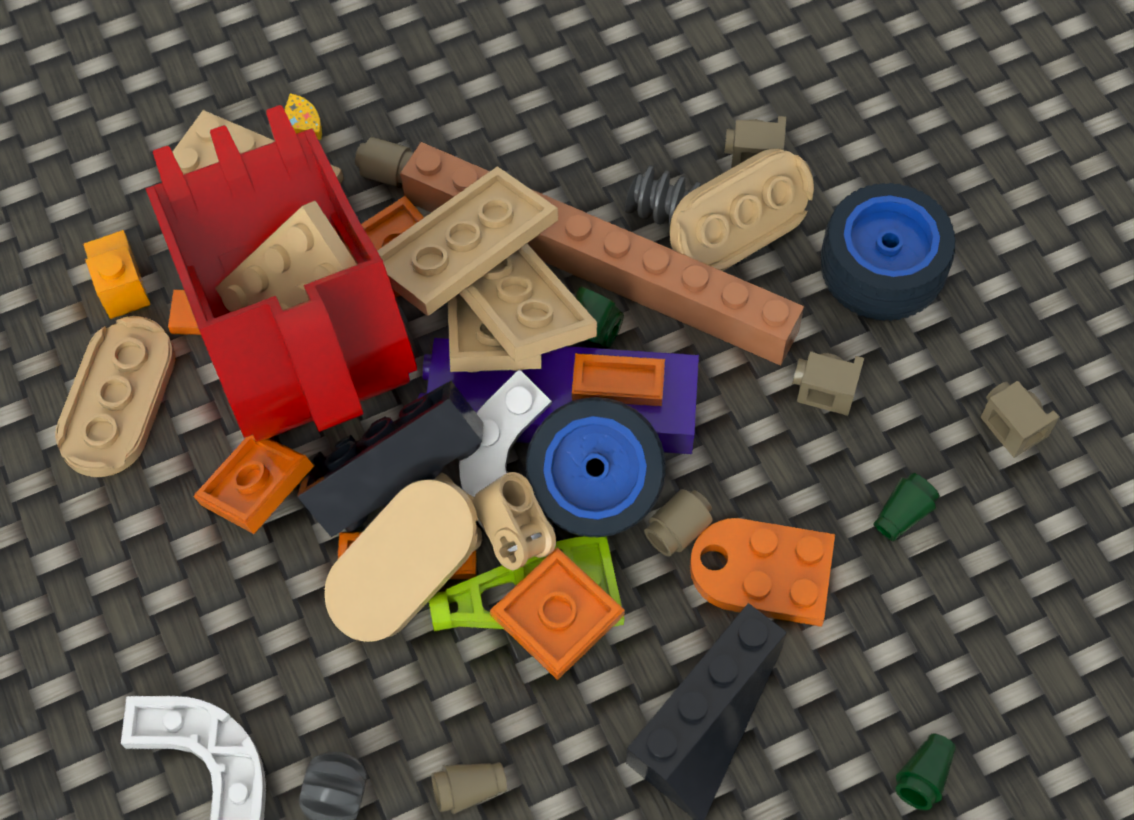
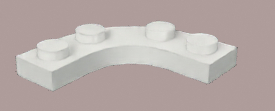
[459,369,552,552]
[121,696,266,820]

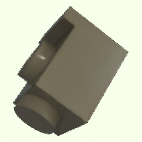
[724,116,786,169]
[792,352,864,416]
[980,381,1059,458]

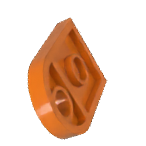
[690,518,835,627]

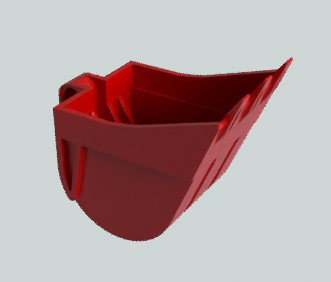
[145,105,417,443]

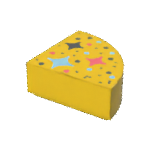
[285,94,322,140]

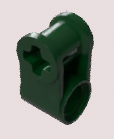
[575,287,624,348]

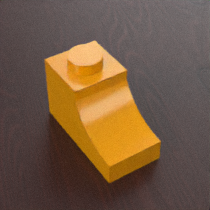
[83,230,151,319]

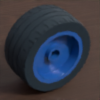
[821,183,955,321]
[526,397,666,537]

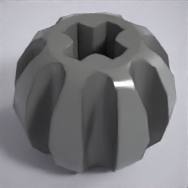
[299,752,367,820]

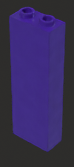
[418,338,699,454]

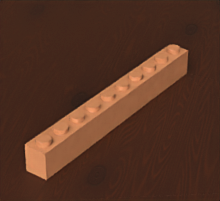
[400,142,804,366]

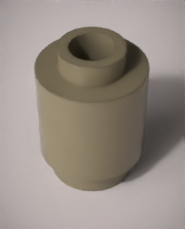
[355,137,413,187]
[644,489,713,557]

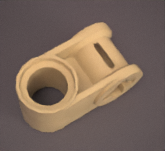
[473,472,556,570]

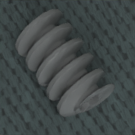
[625,165,701,227]

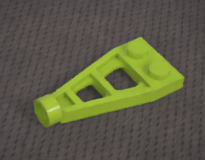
[429,536,625,631]

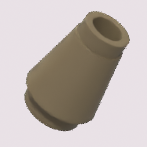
[432,762,507,814]

